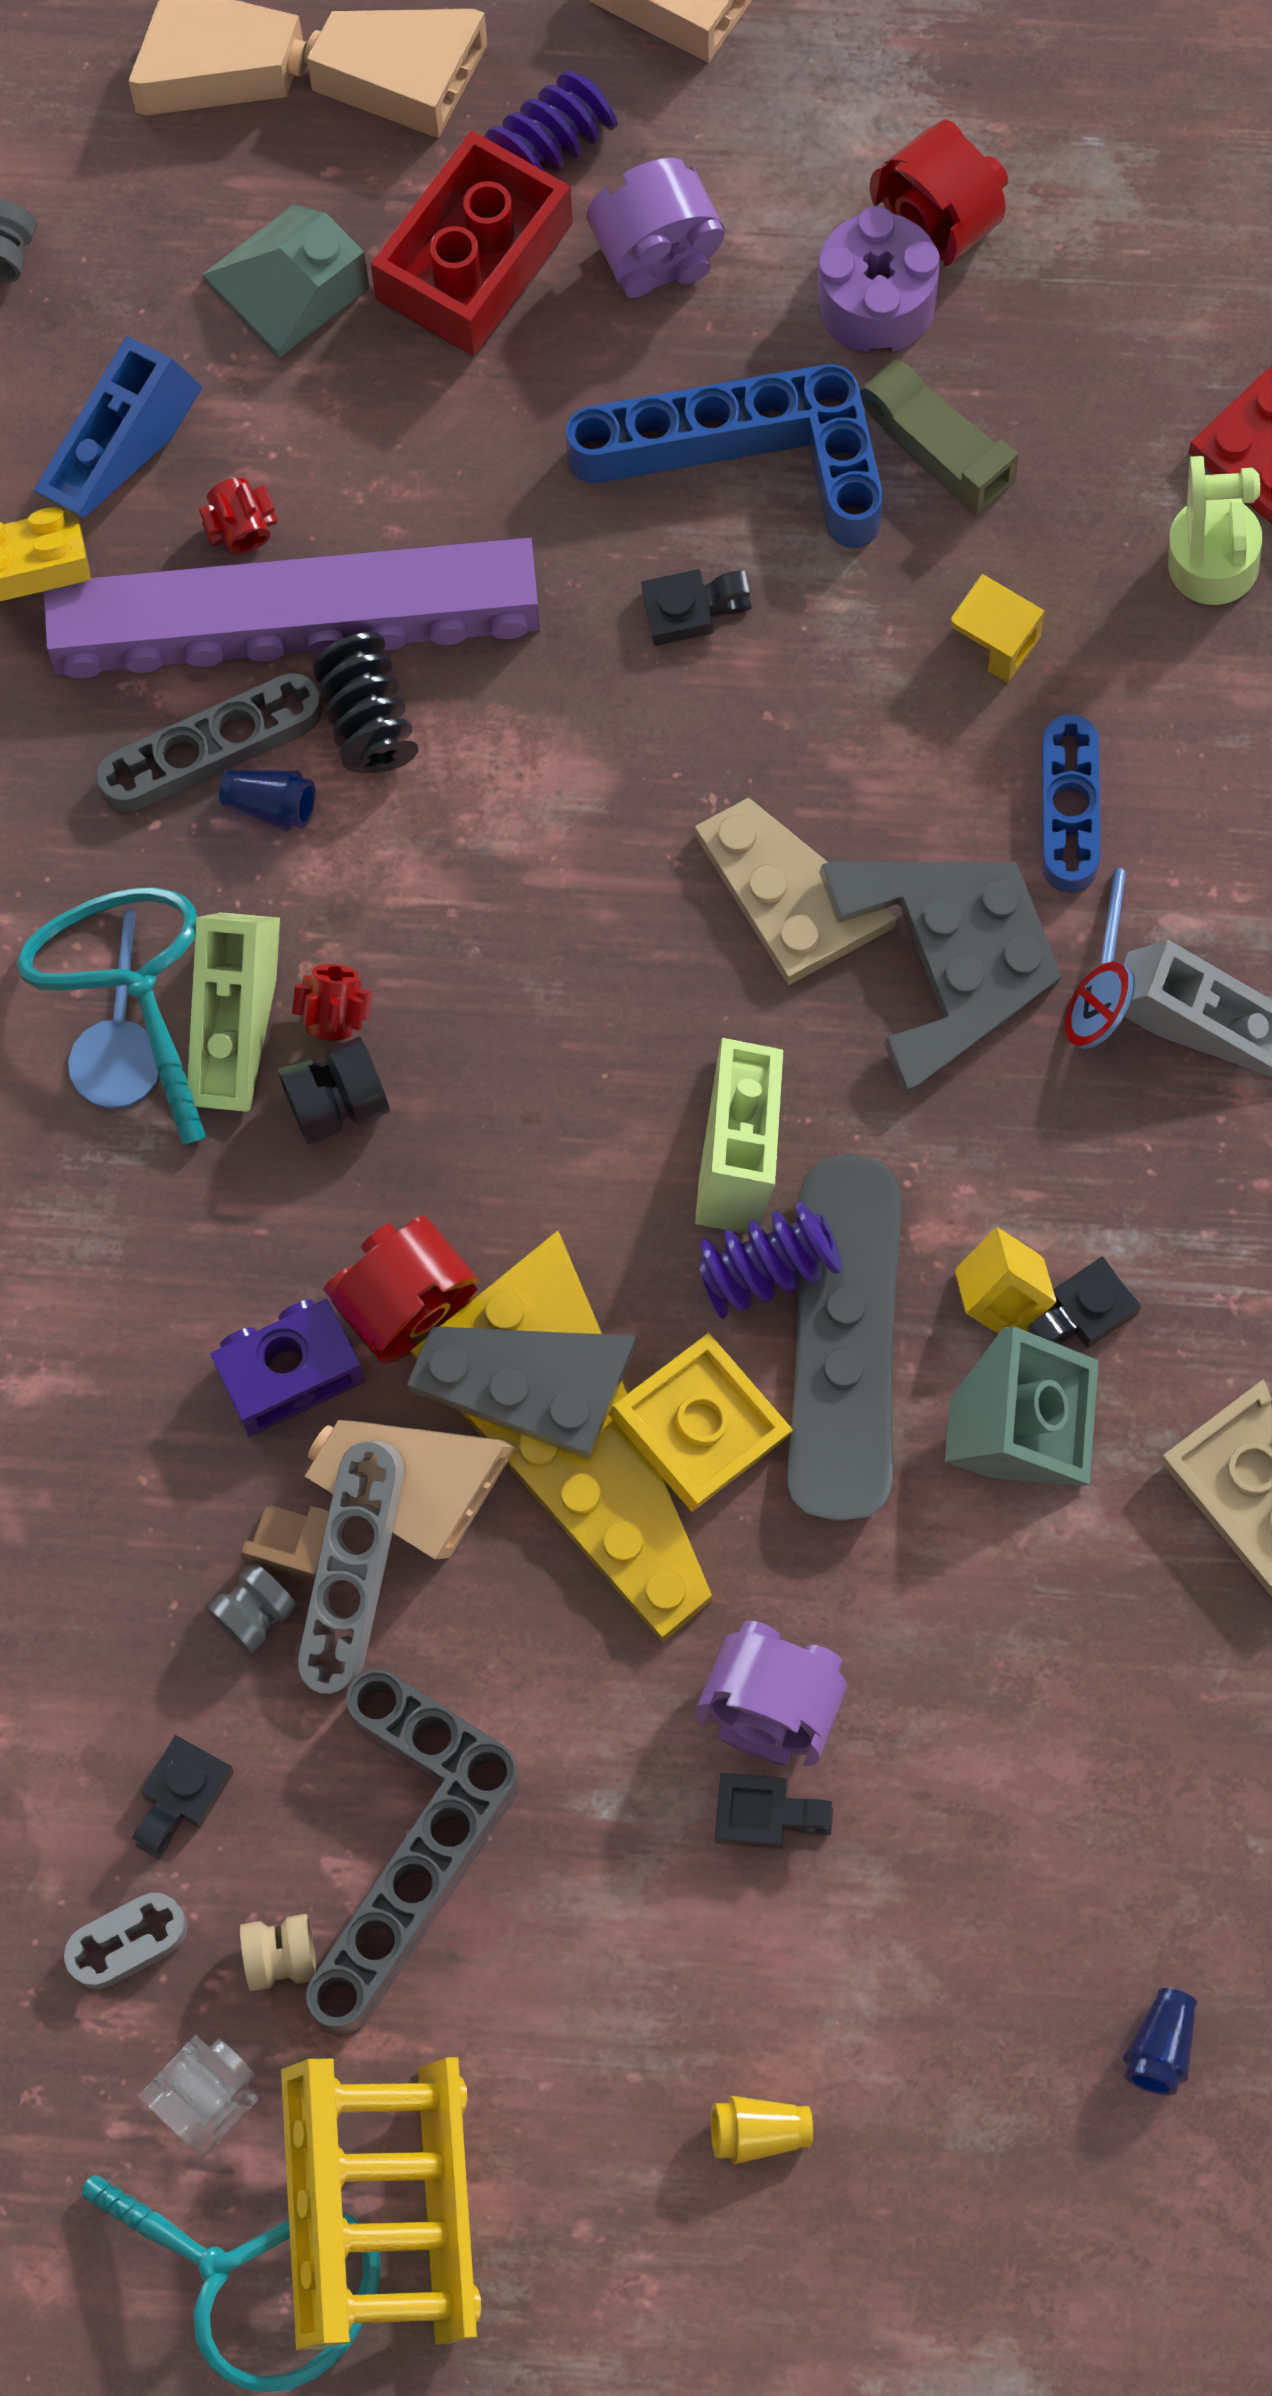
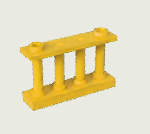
[281,2057,481,2350]

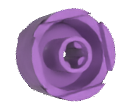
[587,158,725,298]
[818,206,940,353]
[694,1621,847,1766]

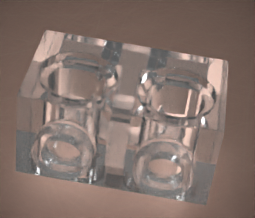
[138,2035,259,2159]

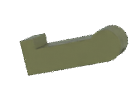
[859,360,1019,516]

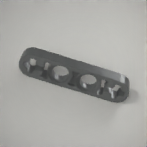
[96,673,322,812]

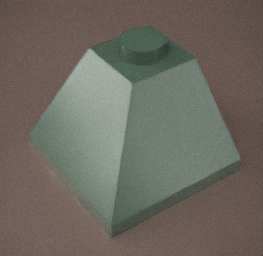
[202,205,370,358]
[945,1326,1099,1486]

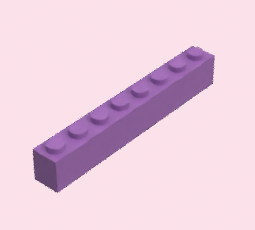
[44,538,540,679]

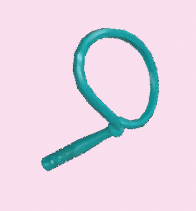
[16,887,206,1145]
[82,2175,380,2392]

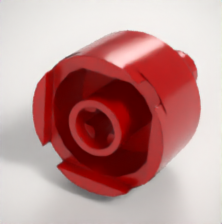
[869,119,1009,267]
[323,1215,480,1364]

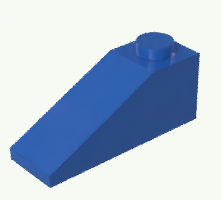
[33,335,203,519]

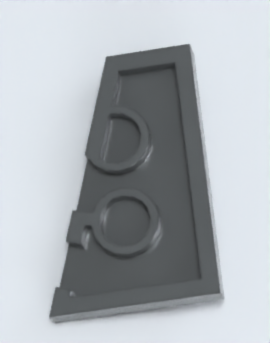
[407,1326,637,1460]

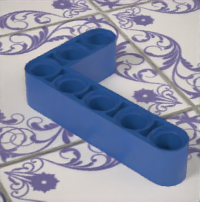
[566,364,882,547]

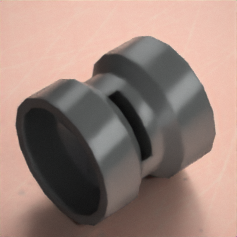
[0,200,37,282]
[206,1562,299,1654]

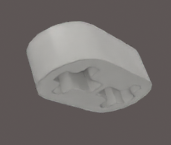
[64,1893,188,1990]

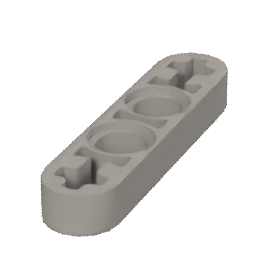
[298,1440,405,1694]

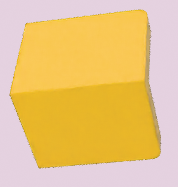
[951,574,1045,683]
[955,1227,1057,1334]

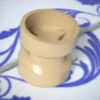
[240,1914,317,1991]

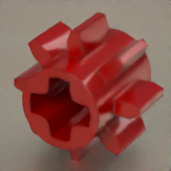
[199,478,278,554]
[292,964,373,1041]

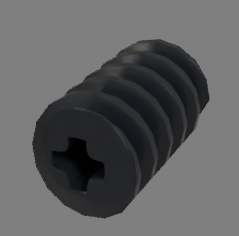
[313,632,419,774]

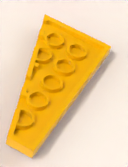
[411,1231,712,1643]

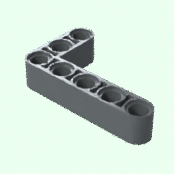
[306,1670,519,2036]

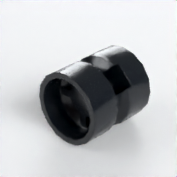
[277,1036,391,1145]

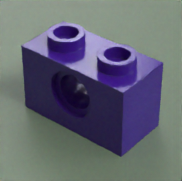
[210,1298,365,1437]

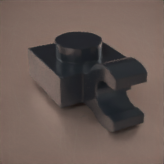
[641,569,752,646]
[1028,1256,1142,1349]
[132,1735,234,1860]
[714,1773,833,1849]

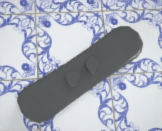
[787,1153,902,1521]

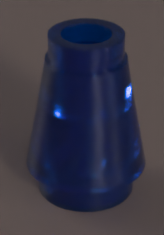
[219,769,316,831]
[1123,1988,1197,2096]

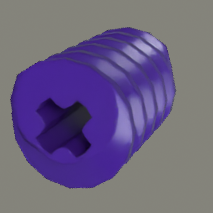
[484,71,618,172]
[699,1200,843,1319]

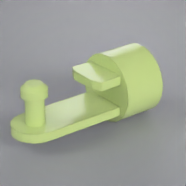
[1168,456,1262,605]

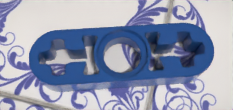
[1041,714,1100,892]

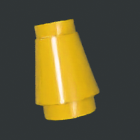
[711,2096,813,2165]

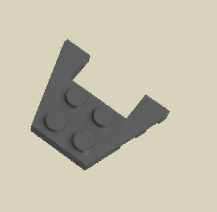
[819,862,1062,1095]

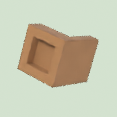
[241,1505,329,1587]

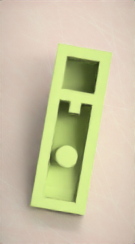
[188,912,280,1112]
[695,1038,783,1234]

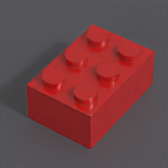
[370,130,573,356]

